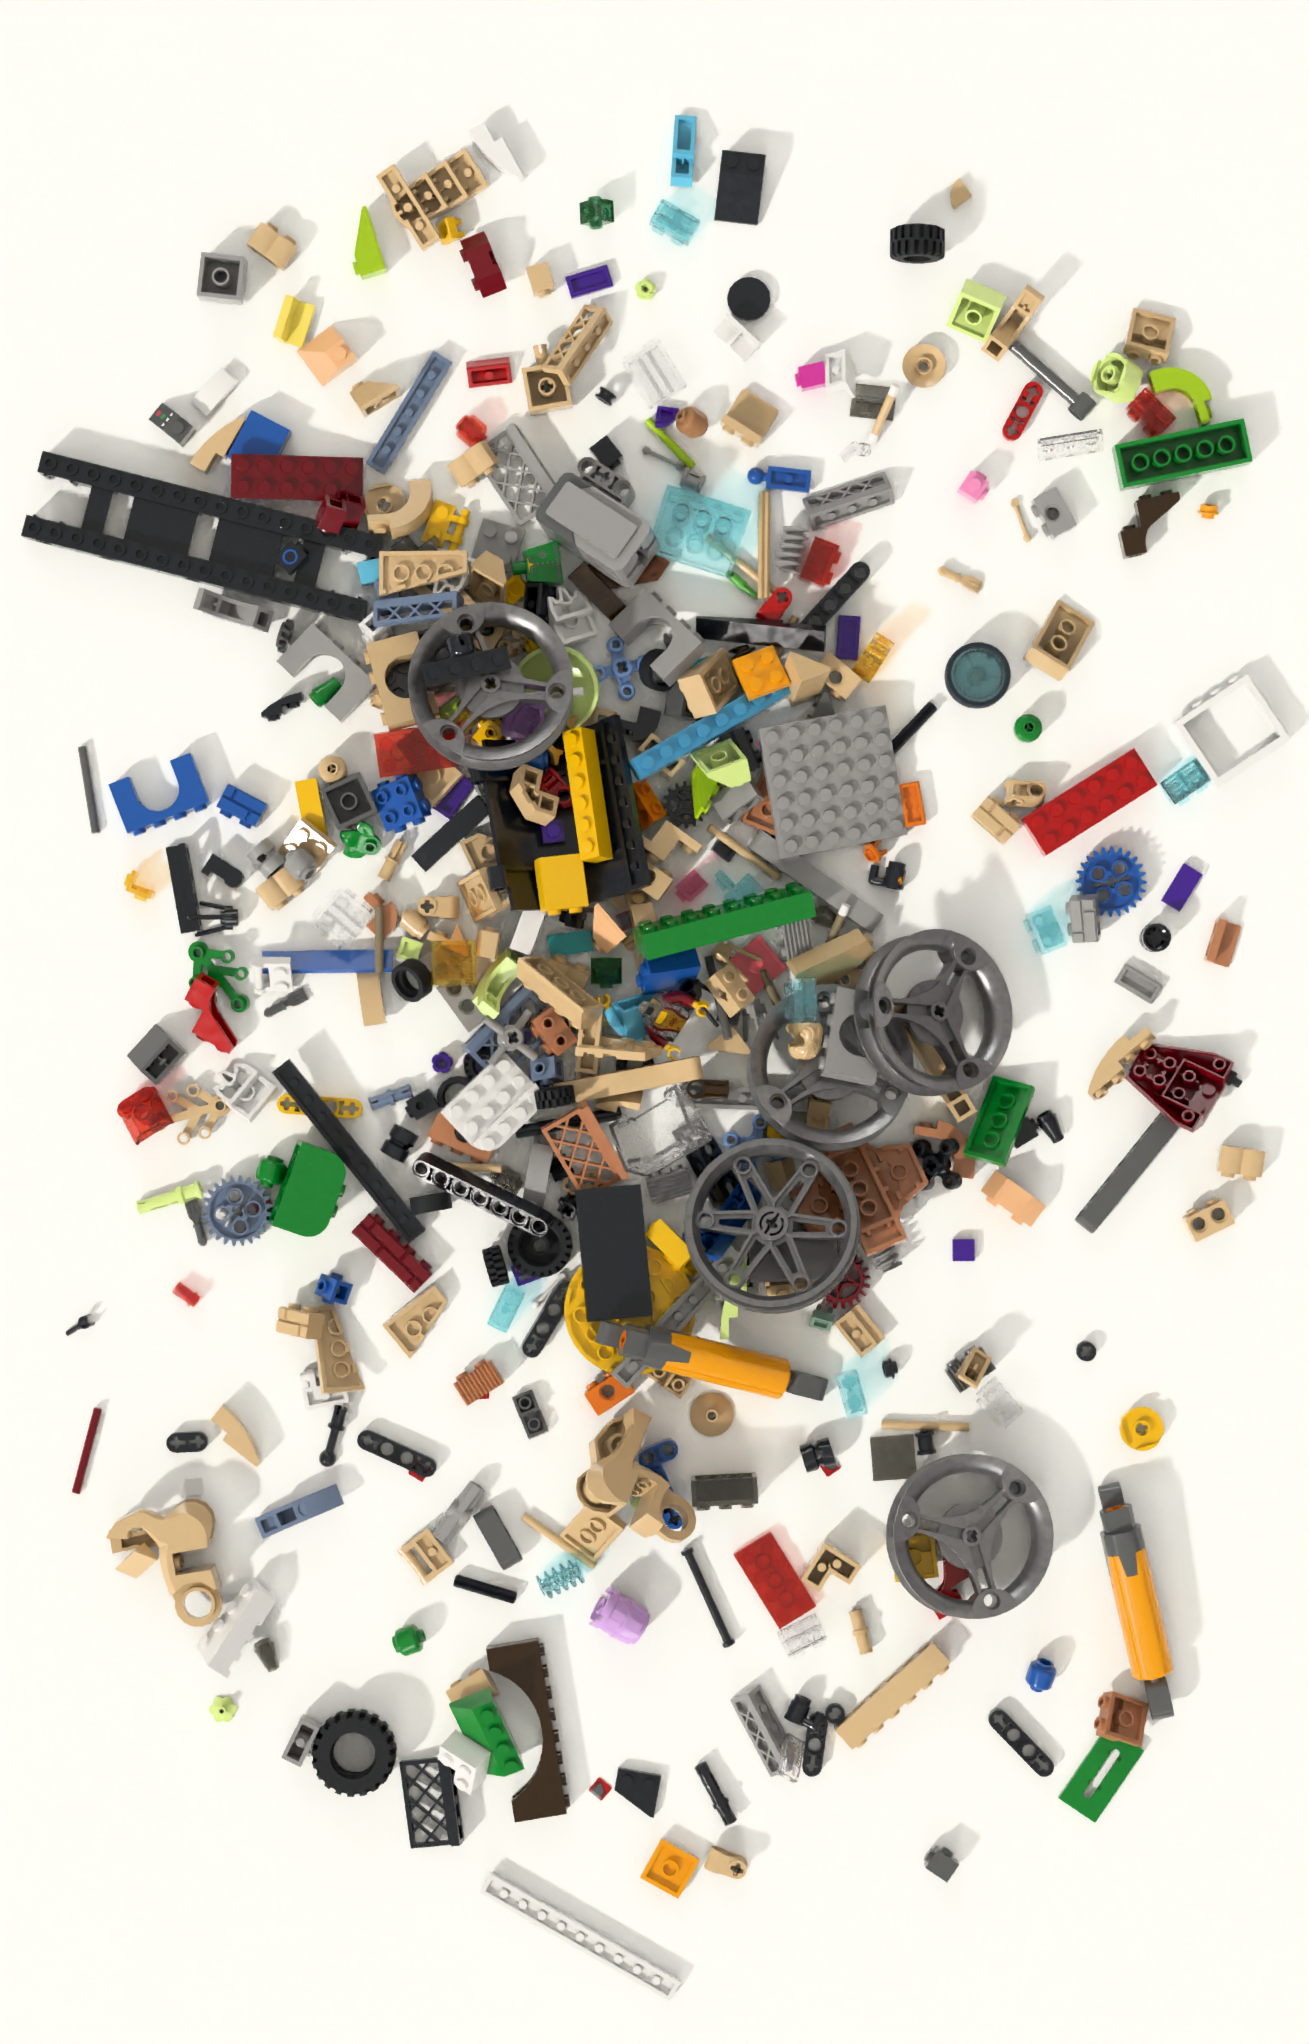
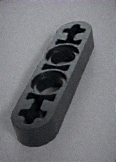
[521,1280,570,1358]
[357,1429,437,1477]
[988,1708,1054,1777]

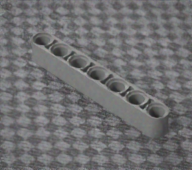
[748,830,884,933]

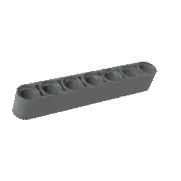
[1075,1112,1179,1234]

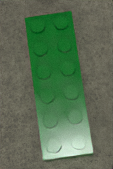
[1112,418,1253,492]

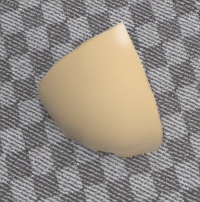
[763,1157,796,1195]

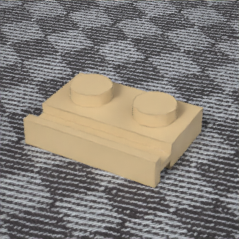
[833,1304,885,1358]

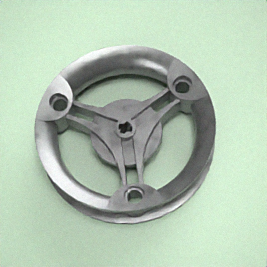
[408,602,573,771]
[853,929,1013,1096]
[747,984,914,1152]
[886,1454,1054,1619]

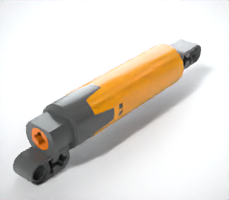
[595,1320,829,1401]
[1097,1481,1175,1721]

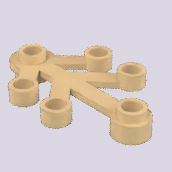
[148,1084,231,1145]

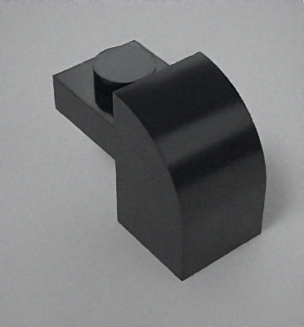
[621,706,662,742]

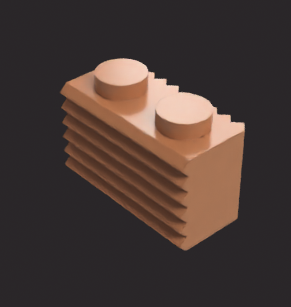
[453,1359,505,1406]

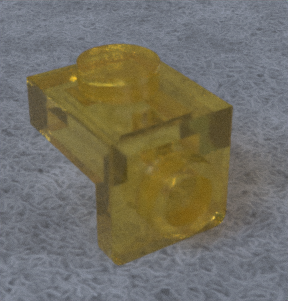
[124,870,156,902]

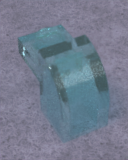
[714,869,764,900]

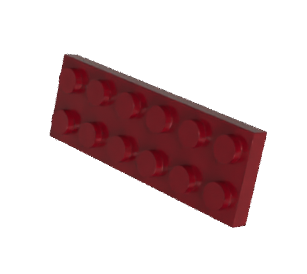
[230,454,363,501]

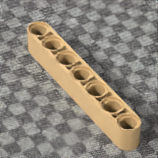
[552,1056,704,1102]

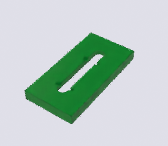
[1058,1737,1144,1823]

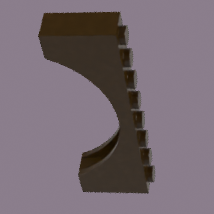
[486,1637,571,1823]

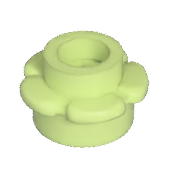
[635,278,656,300]

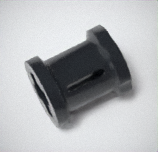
[914,1430,937,1455]

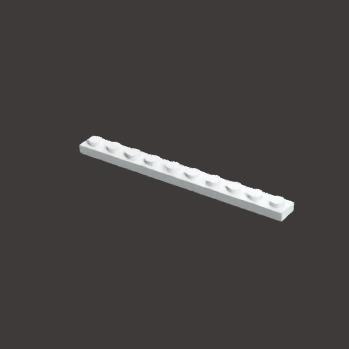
[479,1872,681,2001]

